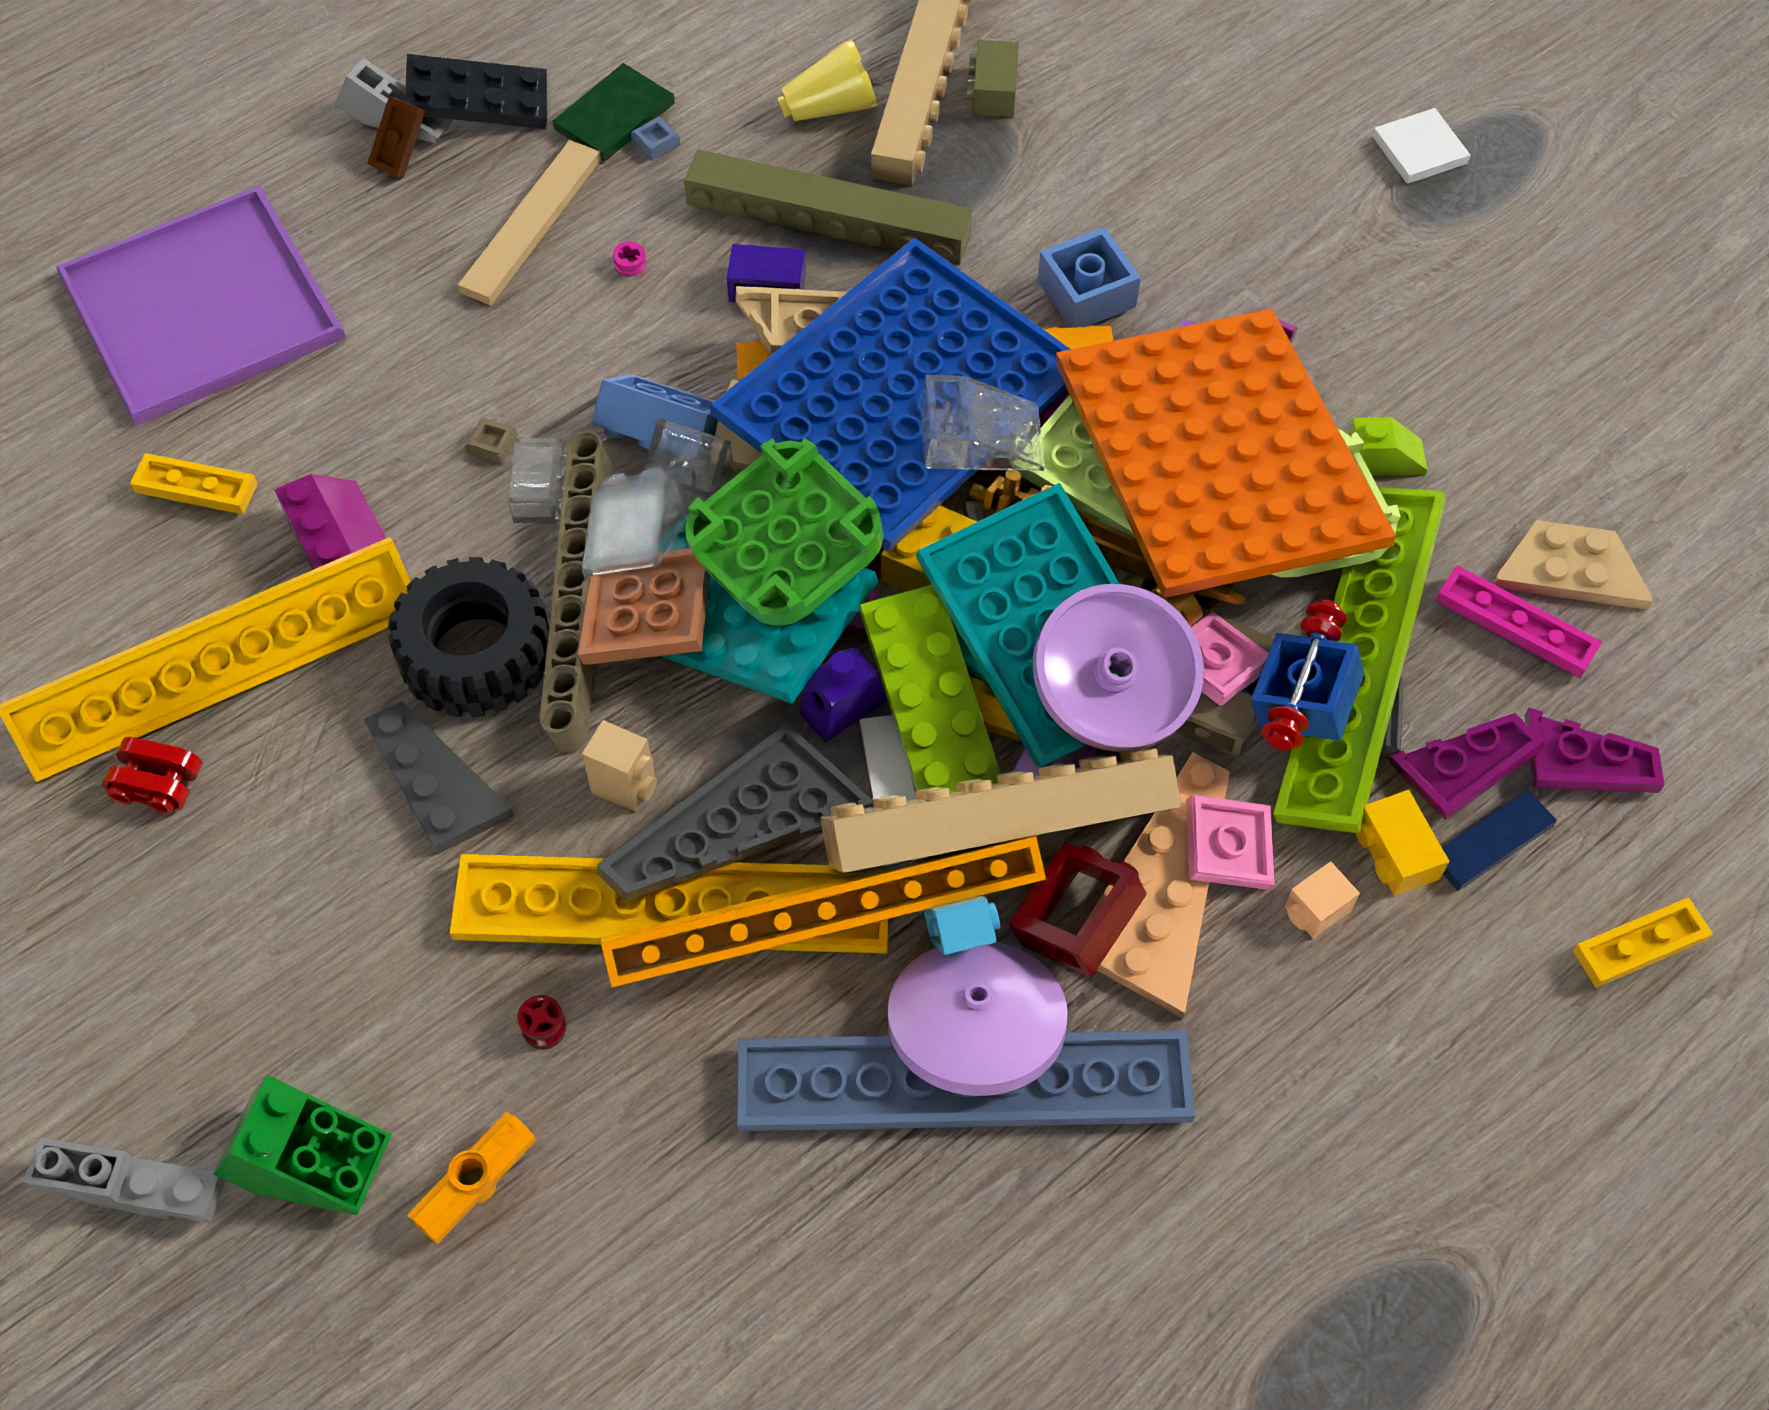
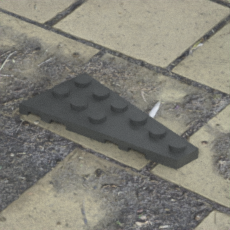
[597,723,873,902]

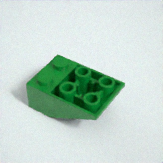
[213,1075,392,1215]

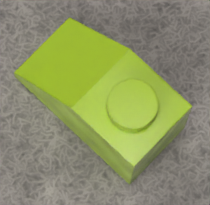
[1348,417,1427,476]

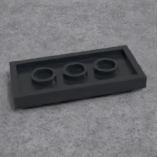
[405,54,547,129]

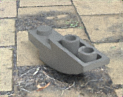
[23,1137,225,1223]

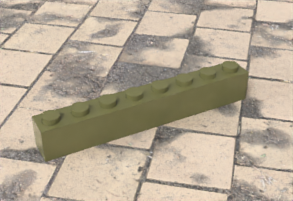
[684,149,972,265]

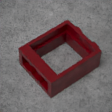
[1008,842,1147,978]

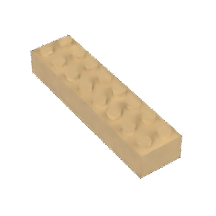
[820,748,1182,873]

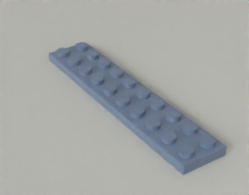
[737,1030,1195,1132]

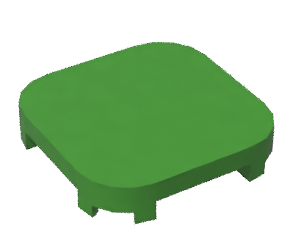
[685,438,884,626]

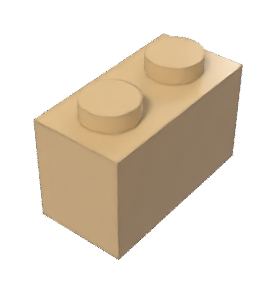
[582,720,657,813]

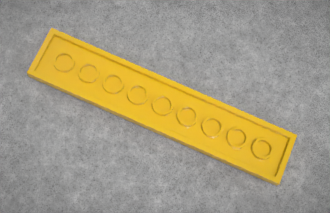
[0,537,411,782]
[450,854,889,954]

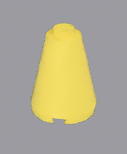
[777,39,877,122]

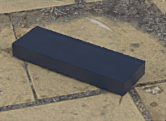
[1442,789,1557,891]

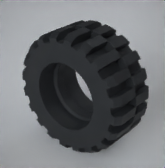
[388,557,549,717]

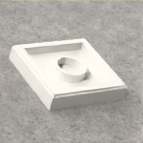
[1372,108,1471,184]

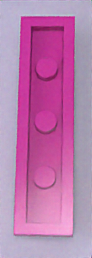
[1435,565,1602,679]

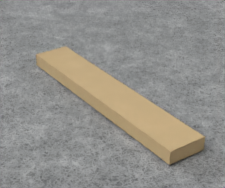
[458,140,601,306]

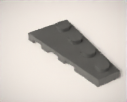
[364,701,513,854]

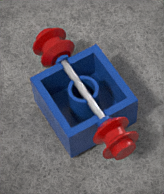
[1251,600,1364,751]

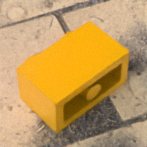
[1356,790,1450,896]

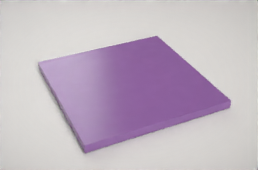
[56,185,346,426]

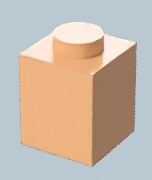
[1285,861,1360,939]

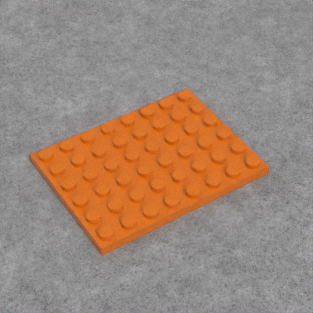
[1055,308,1396,599]

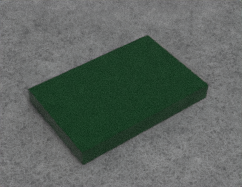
[552,63,675,162]

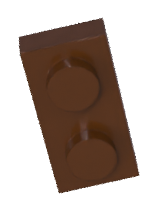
[367,96,425,178]

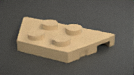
[736,286,847,355]
[1494,520,1652,610]

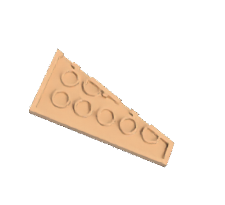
[1077,752,1230,1019]

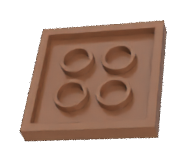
[578,548,710,665]

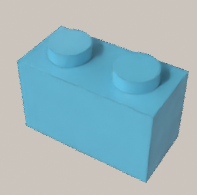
[923,896,1000,955]

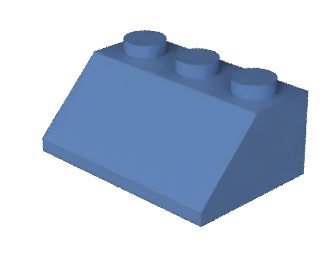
[592,374,718,462]

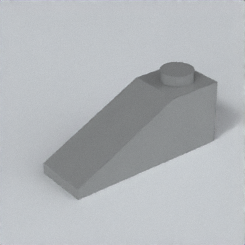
[335,58,453,143]

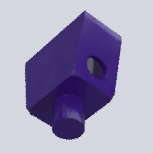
[800,647,887,743]

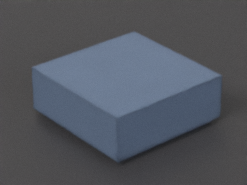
[631,116,680,161]

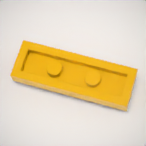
[130,453,258,515]
[1573,897,1713,988]

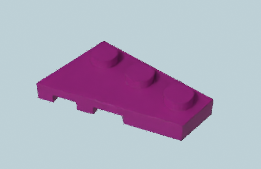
[1524,707,1665,793]
[1390,713,1544,820]

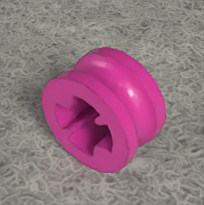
[613,241,646,277]

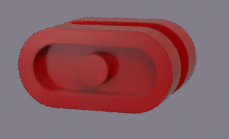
[102,737,203,814]

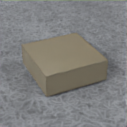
[465,418,518,465]

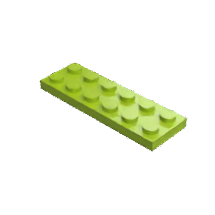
[859,585,1001,792]

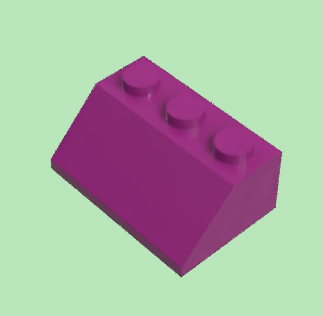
[274,474,386,570]

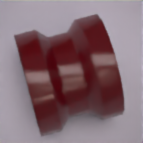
[517,995,566,1050]

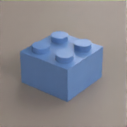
[1037,227,1141,328]

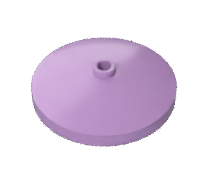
[1033,584,1204,752]
[888,942,1068,1096]

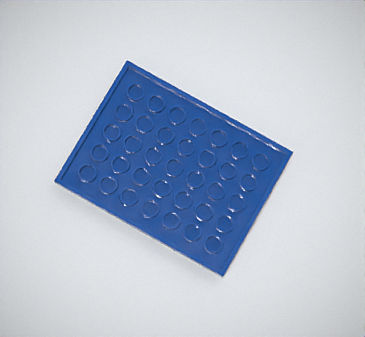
[710,237,1071,551]

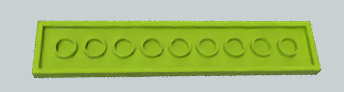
[1273,487,1446,834]

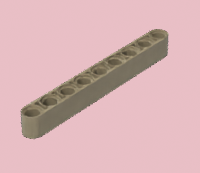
[540,431,612,753]

